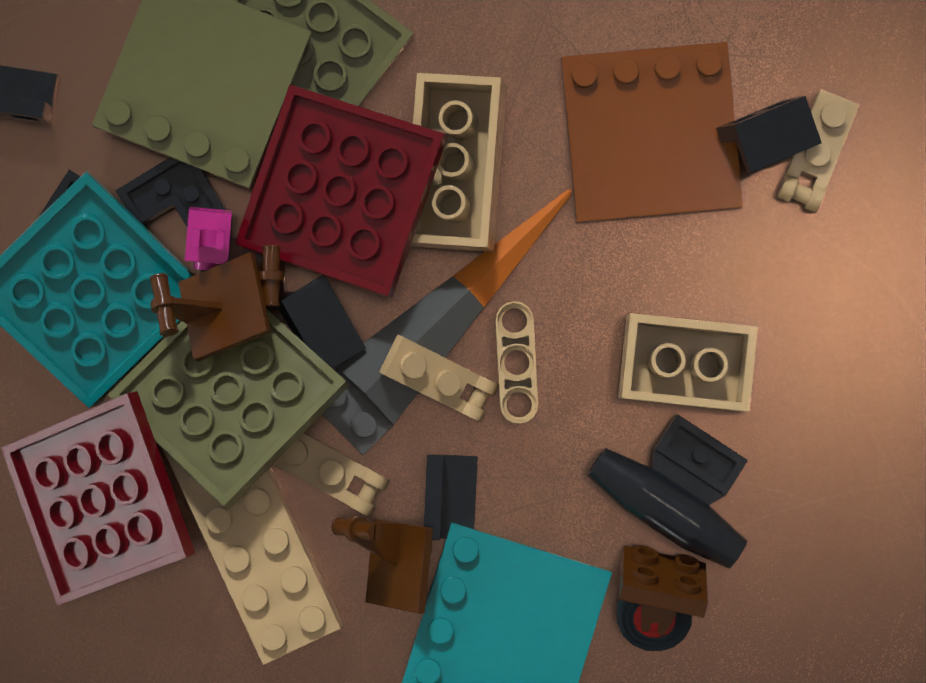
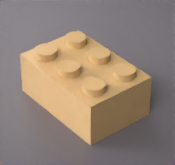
[618,313,758,412]

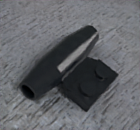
[587,414,748,569]

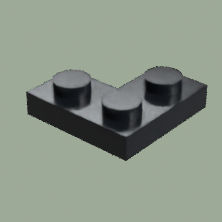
[115,157,226,227]

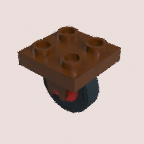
[617,545,708,651]

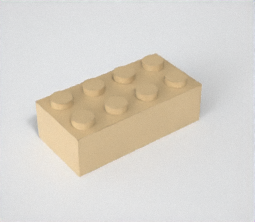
[410,73,507,252]

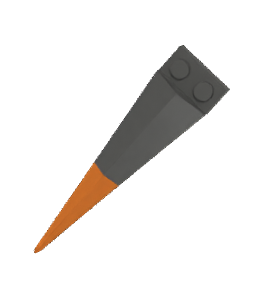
[322,189,572,456]

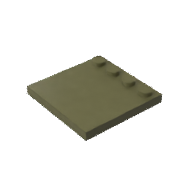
[92,0,312,189]
[234,0,414,106]
[108,309,349,510]

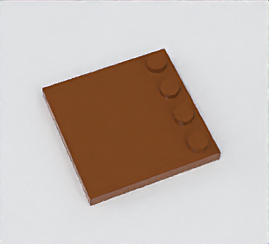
[561,42,743,224]

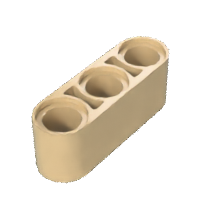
[495,301,538,424]

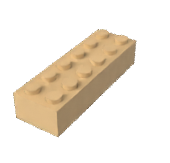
[163,449,344,665]

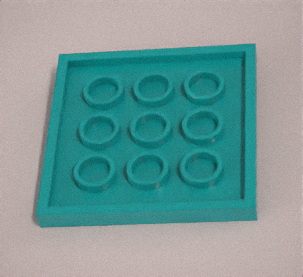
[0,170,194,408]
[401,522,612,683]

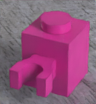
[185,207,232,270]

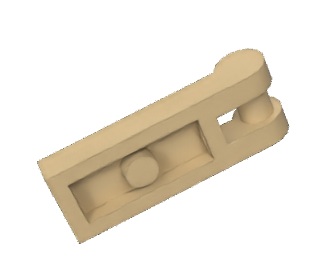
[777,89,860,213]
[379,334,499,422]
[273,433,390,517]

